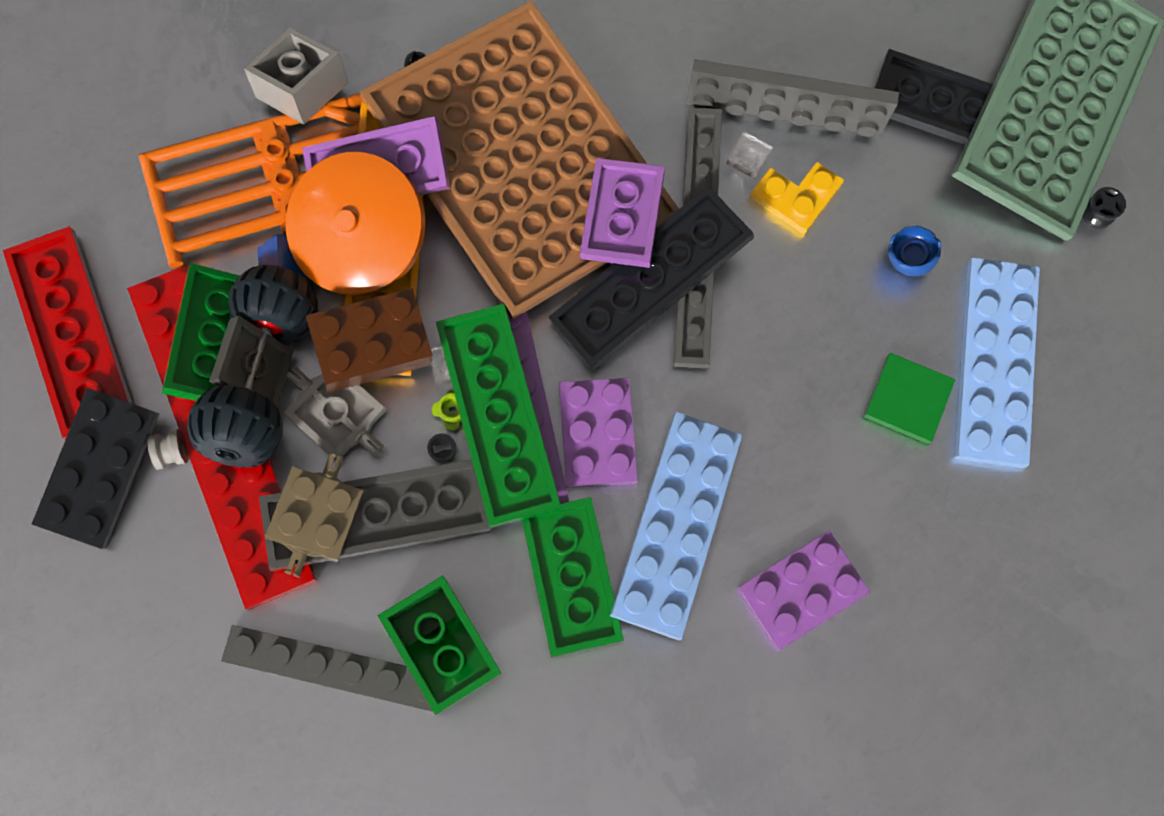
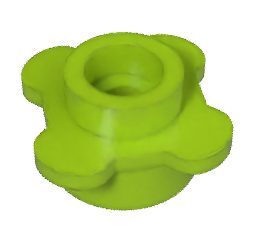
[431,389,461,431]

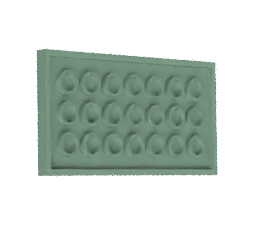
[951,0,1164,241]

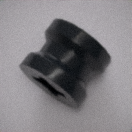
[1083,187,1126,229]

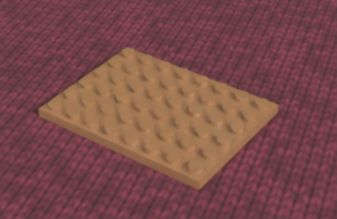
[360,0,679,320]

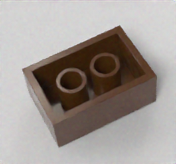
[306,288,433,393]

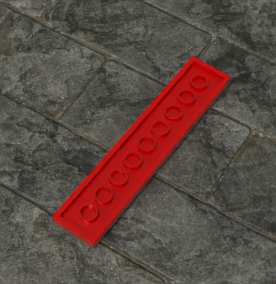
[127,264,317,610]

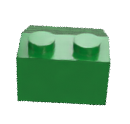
[377,575,502,715]

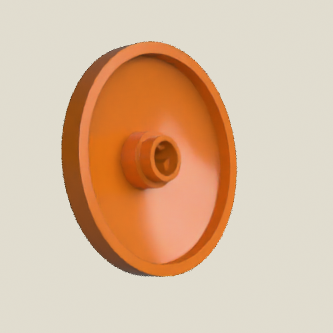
[286,152,425,296]

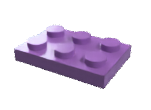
[580,158,665,268]
[559,378,638,488]
[737,530,870,651]

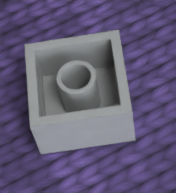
[244,27,349,125]

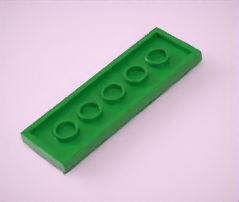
[436,304,561,528]

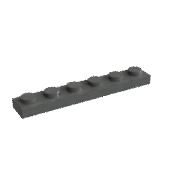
[221,625,433,712]

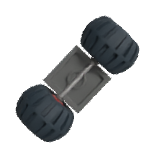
[187,265,318,468]

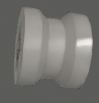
[147,429,189,470]

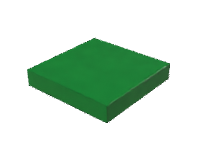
[863,353,956,444]

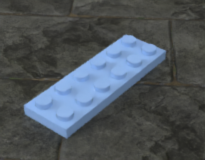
[954,258,1040,468]
[610,412,742,640]

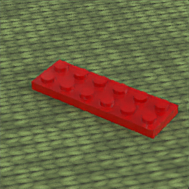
[2,226,133,440]

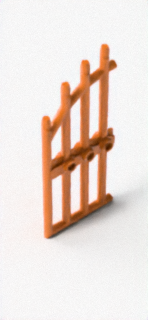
[138,93,363,268]

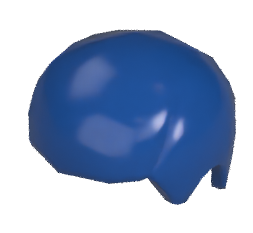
[888,225,941,277]

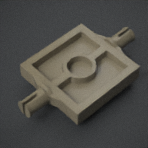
[265,453,363,577]

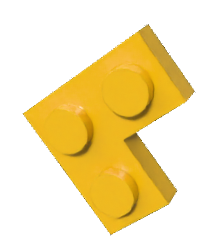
[749,162,845,235]

